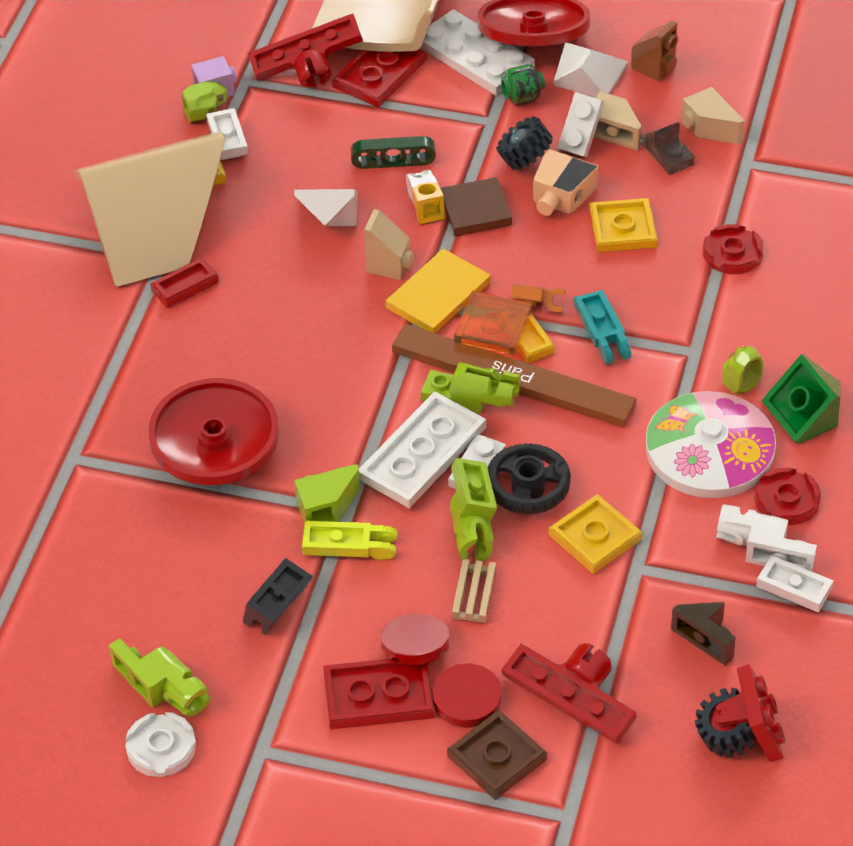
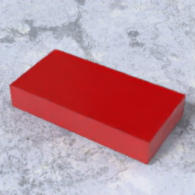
[150,257,219,308]

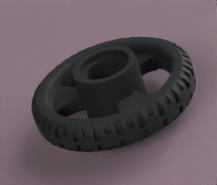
[487,443,571,514]

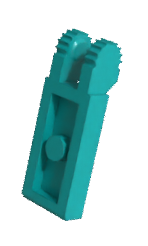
[573,290,632,365]

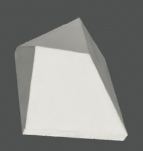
[554,42,628,97]
[294,189,358,226]

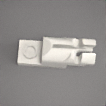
[716,504,817,572]

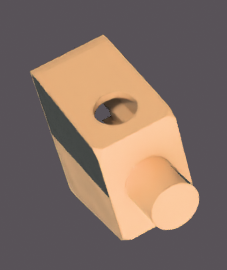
[533,149,598,216]

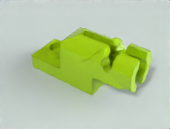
[420,362,521,415]
[450,458,497,562]
[109,638,211,717]

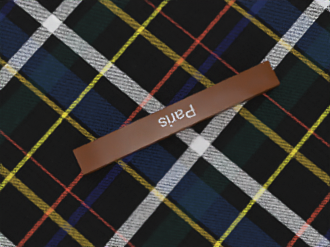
[392,324,636,427]

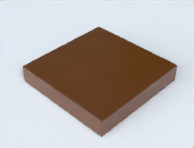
[440,177,512,236]
[447,710,547,800]

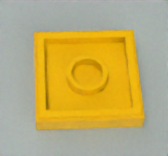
[589,198,658,253]
[548,494,643,574]

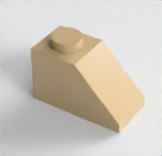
[680,87,745,144]
[594,91,641,151]
[364,209,414,280]

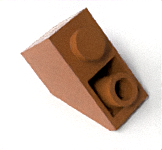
[631,21,678,81]

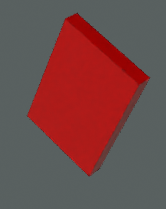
[332,49,427,108]
[323,658,434,730]

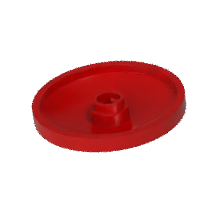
[477,0,590,46]
[149,378,279,485]

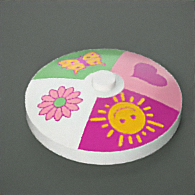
[645,391,776,498]

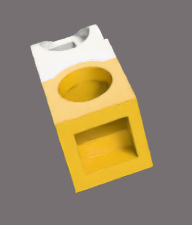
[406,170,445,225]

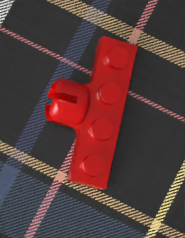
[248,13,363,88]
[501,643,637,744]

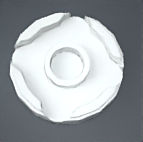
[125,712,196,777]

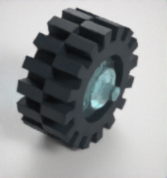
[496,116,553,170]

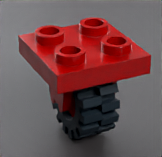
[695,664,785,762]

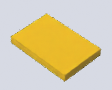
[385,249,491,334]

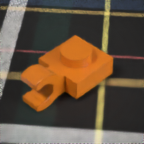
[510,284,566,312]

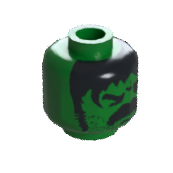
[501,64,545,104]

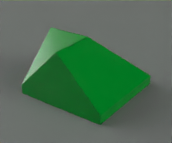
[761,354,841,444]

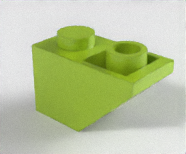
[294,464,360,524]

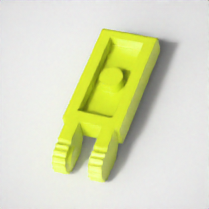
[302,521,398,560]

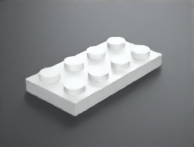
[421,9,535,96]
[359,391,486,508]

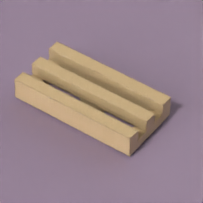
[452,559,496,623]

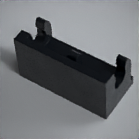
[243,558,313,635]

